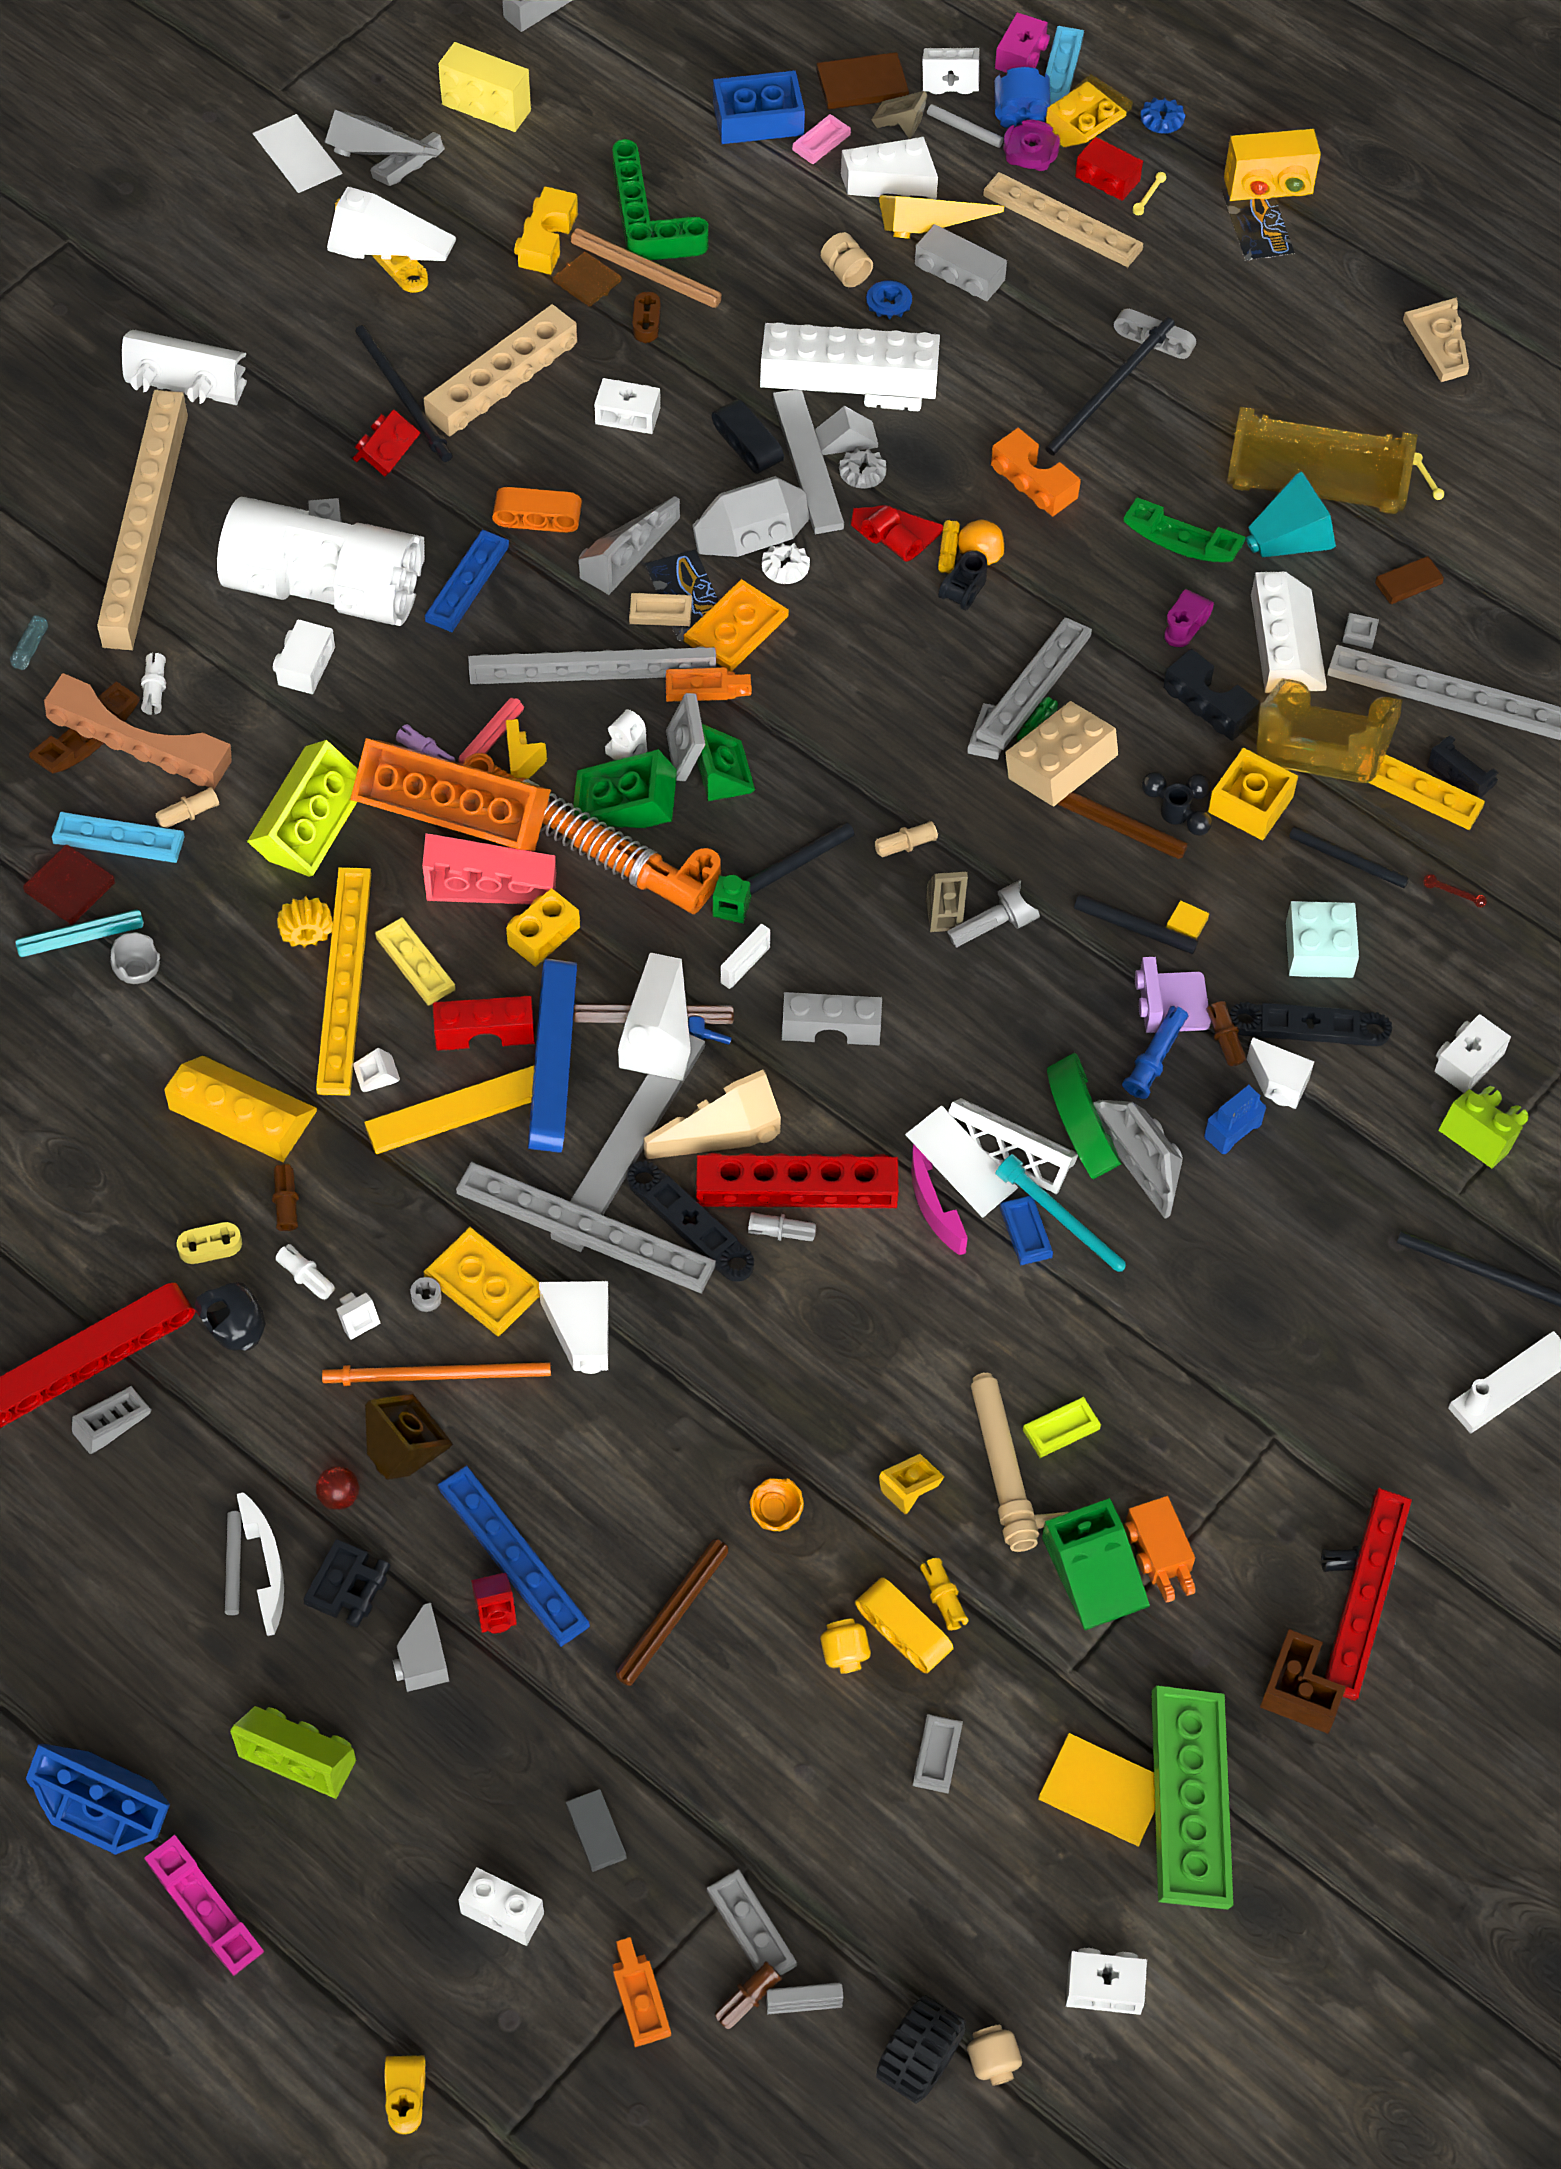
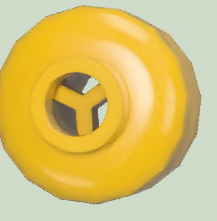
[820,1619,871,1674]

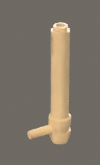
[971,1373,1069,1552]

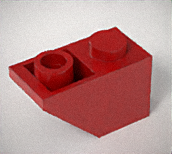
[471,1573,517,1633]

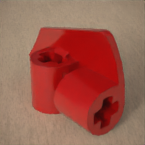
[851,505,944,562]

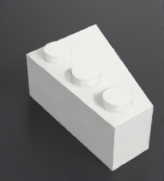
[841,137,938,200]

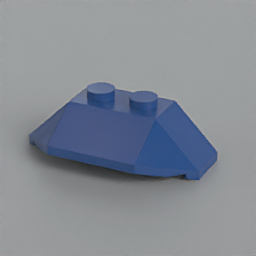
[26,1744,170,1855]

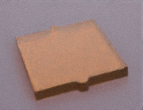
[553,252,622,307]

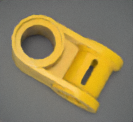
[385,2056,425,2134]

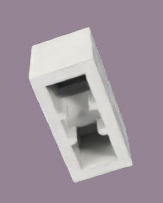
[923,48,979,94]
[594,378,661,434]
[1434,1014,1511,1093]
[458,1867,544,1946]
[1066,1948,1147,2015]

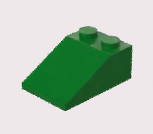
[573,749,677,828]

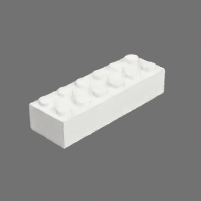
[760,323,940,399]

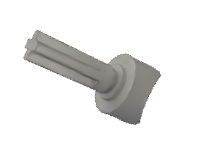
[947,880,1040,948]

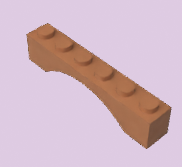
[44,673,232,789]

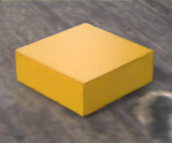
[1166,900,1209,939]

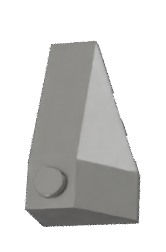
[325,110,440,157]
[578,496,680,595]

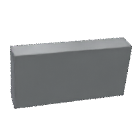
[566,1789,627,1872]

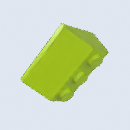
[230,1706,356,1799]

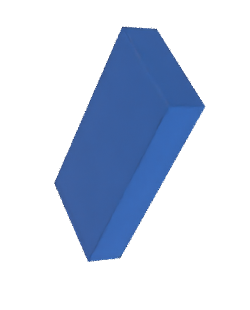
[1000,1196,1053,1266]

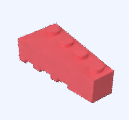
[422,833,557,904]

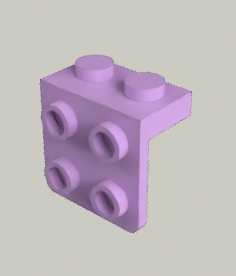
[1135,957,1211,1033]

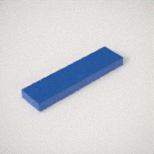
[425,529,509,632]

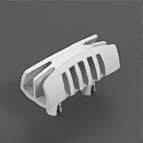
[122,330,247,405]

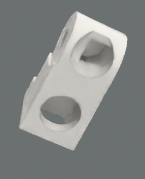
[605,710,647,760]

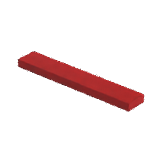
[1324,1488,1412,1701]

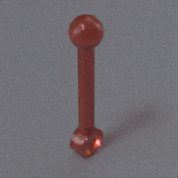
[1423,874,1487,907]

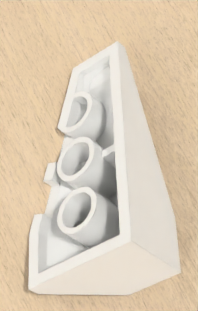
[327,186,456,261]
[618,953,691,1081]

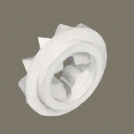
[761,542,810,584]

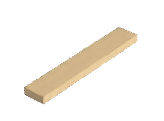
[983,172,1143,267]

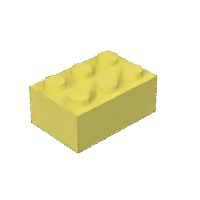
[438,42,531,132]

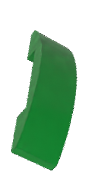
[1124,497,1246,562]
[1047,1052,1122,1180]

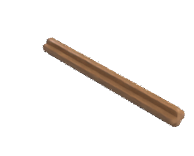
[571,228,722,308]

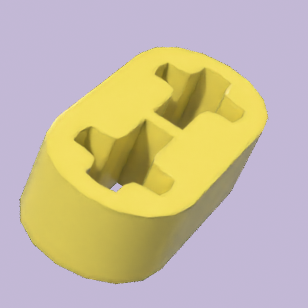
[177,1222,242,1264]

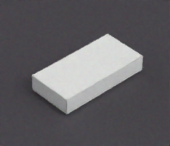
[721,924,770,989]

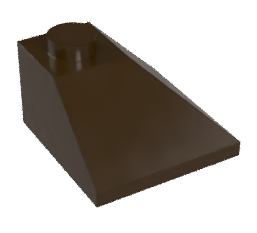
[365,1394,453,1480]

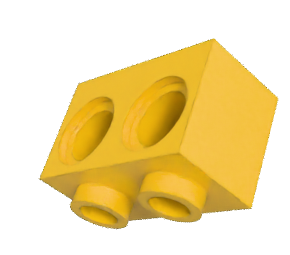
[506,888,580,967]

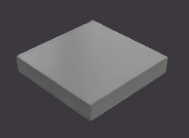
[666,693,705,781]

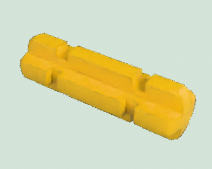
[938,520,960,573]

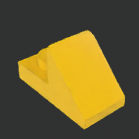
[506,719,547,779]
[879,1454,944,1514]

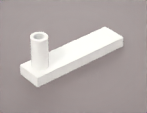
[1448,1331,1561,1433]

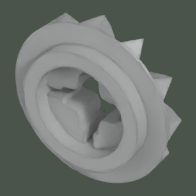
[839,447,887,488]

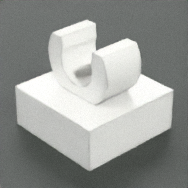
[336,1292,380,1340]

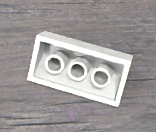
[1251,572,1327,693]

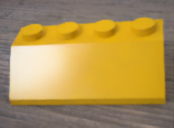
[164,1056,317,1162]

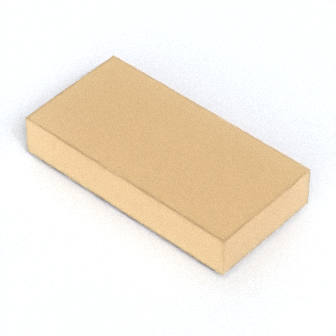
[629,593,692,626]

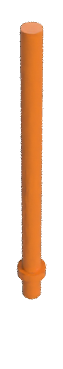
[322,1362,551,1386]

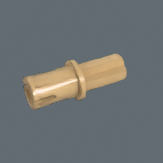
[156,787,219,828]
[875,821,938,857]

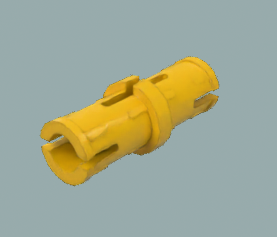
[920,1558,968,1631]

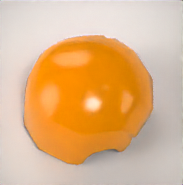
[958,519,1004,565]
[749,1478,804,1531]

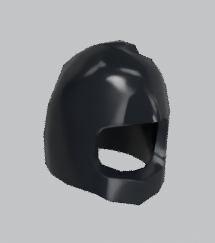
[195,1282,266,1351]

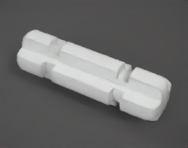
[864,394,922,412]

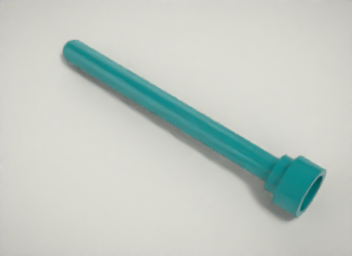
[995,1154,1126,1272]

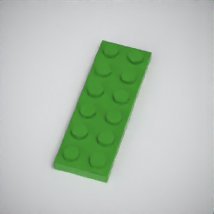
[1152,1686,1233,1910]

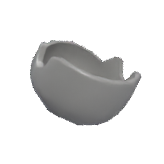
[110,932,160,984]

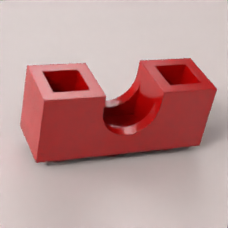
[433,996,535,1051]

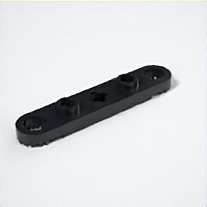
[1230,1002,1392,1046]
[627,1160,754,1282]

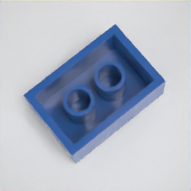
[713,71,805,144]

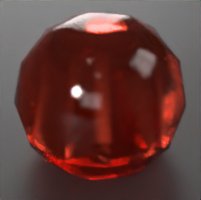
[315,1466,360,1510]

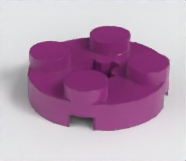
[1003,120,1060,171]

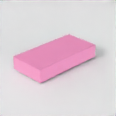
[792,114,851,164]

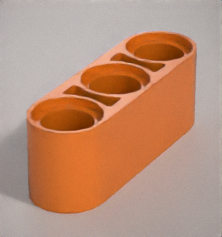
[492,487,582,533]

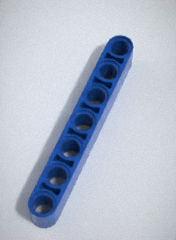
[528,958,577,1153]

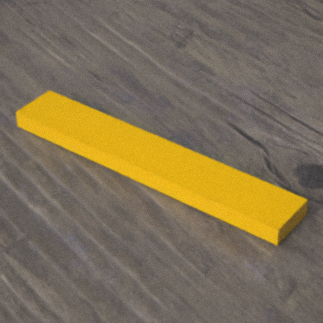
[364,1066,534,1154]

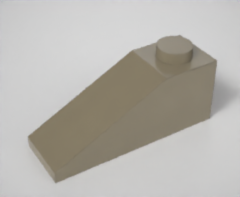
[926,872,968,932]

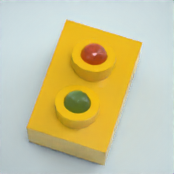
[1224,129,1321,201]

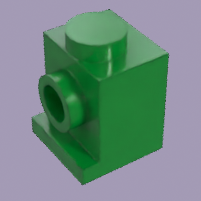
[713,875,752,924]

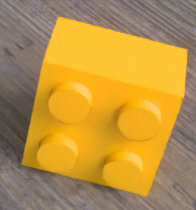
[1208,748,1298,841]

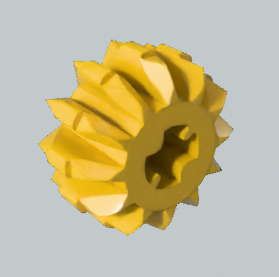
[277,896,333,948]

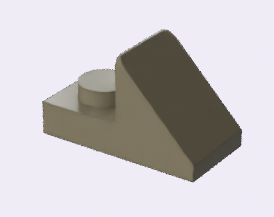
[871,91,927,139]

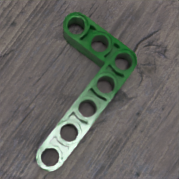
[612,139,709,260]

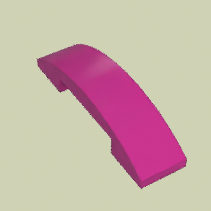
[911,1144,968,1255]
[144,1835,264,1976]

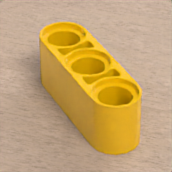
[855,1577,953,1674]

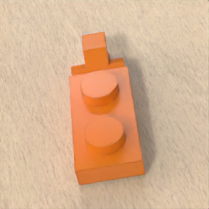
[666,668,752,702]
[613,1937,671,2047]

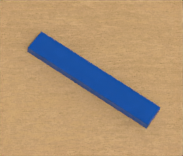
[438,1465,590,1647]

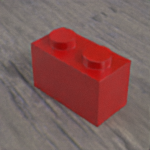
[1075,137,1143,201]

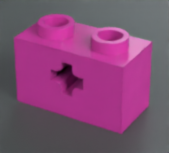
[995,12,1050,73]

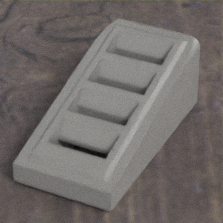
[72,1386,151,1454]

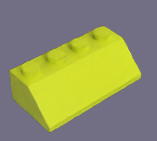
[247,740,358,877]

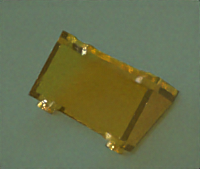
[1257,678,1402,783]

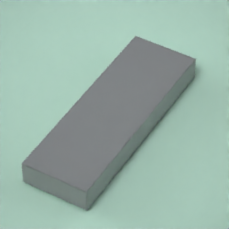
[707,1869,797,1975]

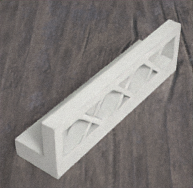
[948,1098,1078,1194]

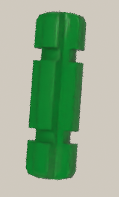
[1017,697,1058,742]

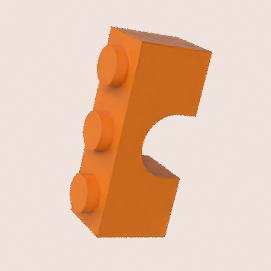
[991,428,1081,517]

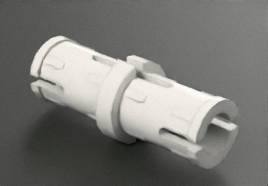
[141,653,166,714]

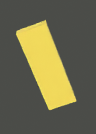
[375,917,455,1006]

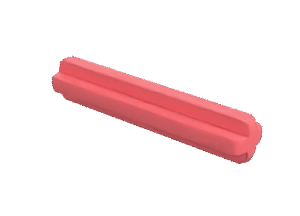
[458,698,524,764]

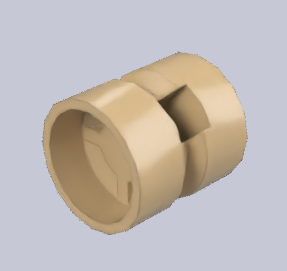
[821,232,873,287]

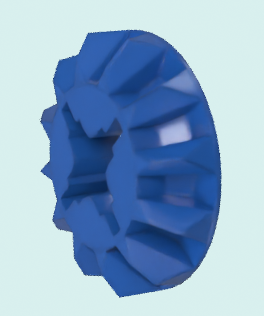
[1140,97,1185,133]
[866,280,912,320]

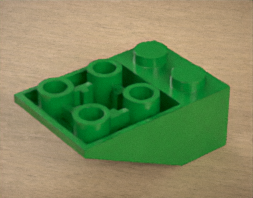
[1042,1498,1150,1631]

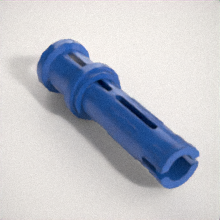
[1122,1006,1189,1099]

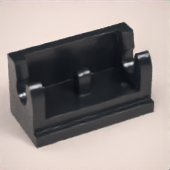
[1427,735,1499,798]

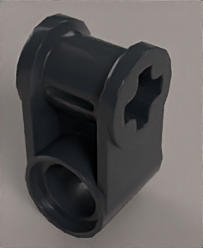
[938,551,987,611]

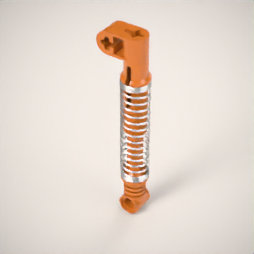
[463,753,721,914]

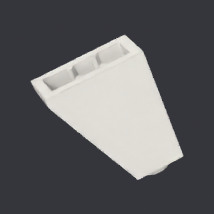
[539,1281,609,1374]

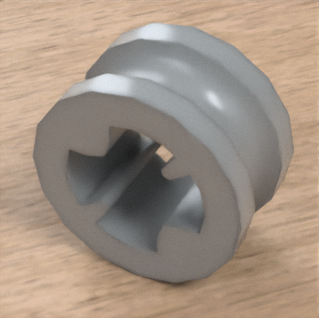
[410,1277,442,1312]

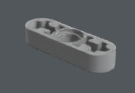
[1114,309,1196,359]

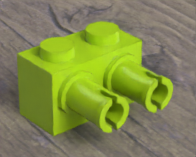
[1439,1086,1529,1169]

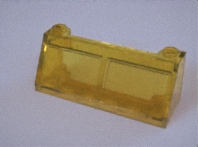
[1227,407,1418,514]

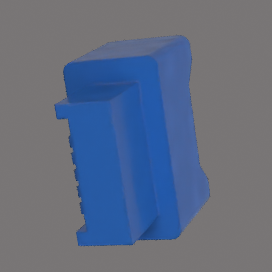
[1204,1085,1266,1154]

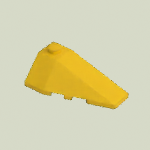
[879,195,1004,239]

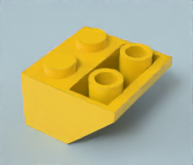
[1046,81,1126,147]

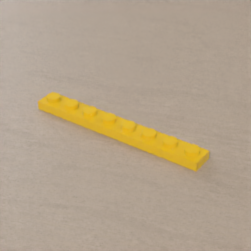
[316,868,372,1096]

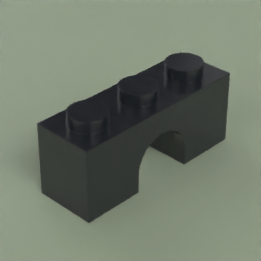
[1163,649,1261,741]

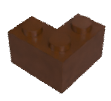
[1260,1629,1346,1734]

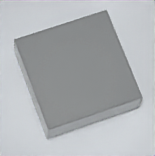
[1342,613,1379,649]

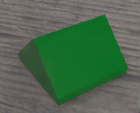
[697,724,755,801]

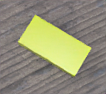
[1023,1397,1101,1458]

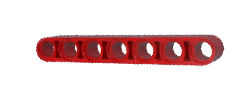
[0,1283,195,1428]

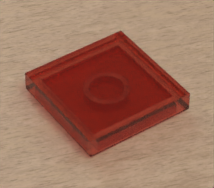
[23,844,115,925]

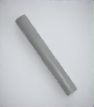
[927,104,1004,148]
[225,1511,242,1615]

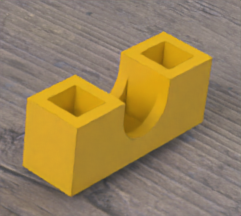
[514,186,578,275]

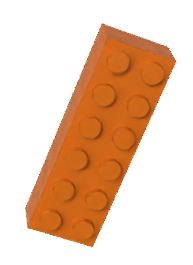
[350,738,551,851]

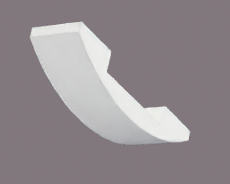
[237,1493,284,1636]

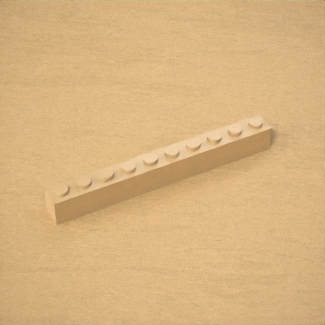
[97,390,188,650]

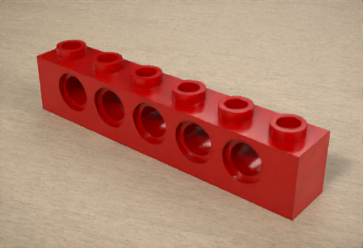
[697,1153,899,1208]

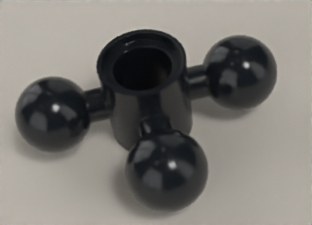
[1142,772,1212,836]

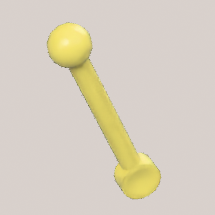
[1133,172,1166,215]
[1410,453,1444,500]

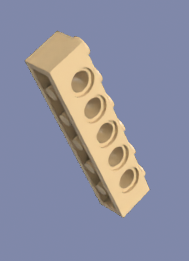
[424,304,577,437]

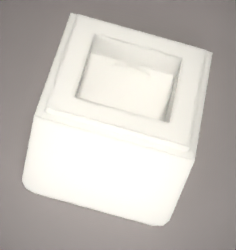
[353,1048,400,1092]

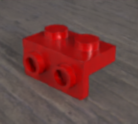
[352,409,421,476]

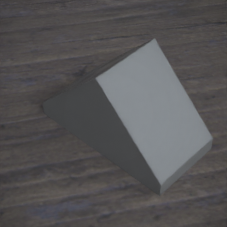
[815,406,878,455]

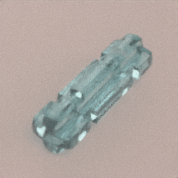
[10,615,48,670]

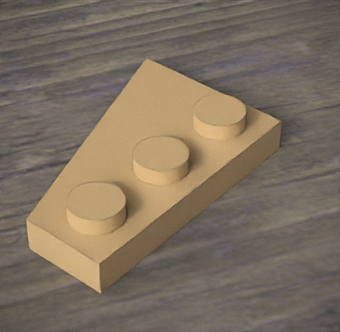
[1403,297,1469,382]

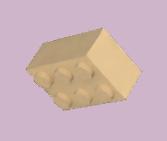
[1005,701,1118,807]

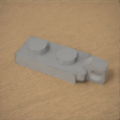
[370,132,445,186]

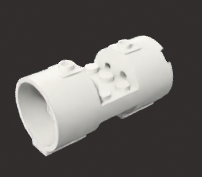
[217,497,425,626]

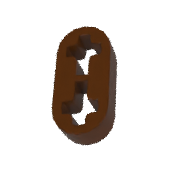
[633,292,661,343]

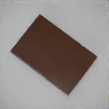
[816,52,909,109]

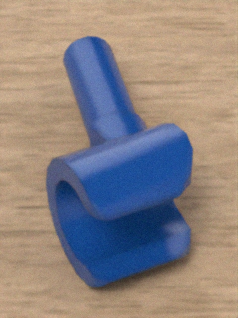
[688,1016,732,1045]

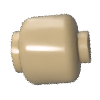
[967,2025,1022,2086]

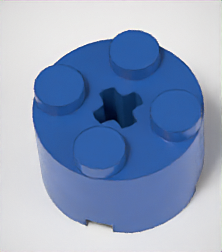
[994,67,1051,128]

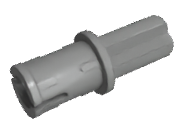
[748,1212,816,1241]

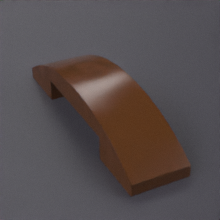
[29,681,140,774]

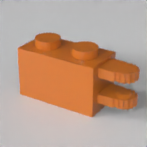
[1123,1496,1195,1602]

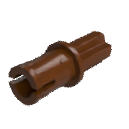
[1206,1001,1246,1067]
[272,1164,299,1231]
[715,1961,783,2029]

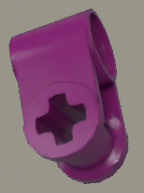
[1164,589,1214,647]

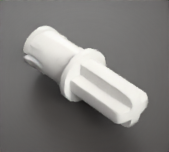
[276,1244,335,1300]

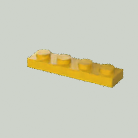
[1357,748,1485,830]

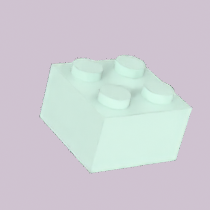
[1286,901,1359,978]

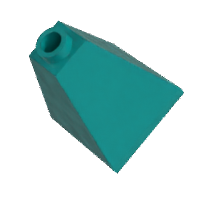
[1246,472,1336,558]

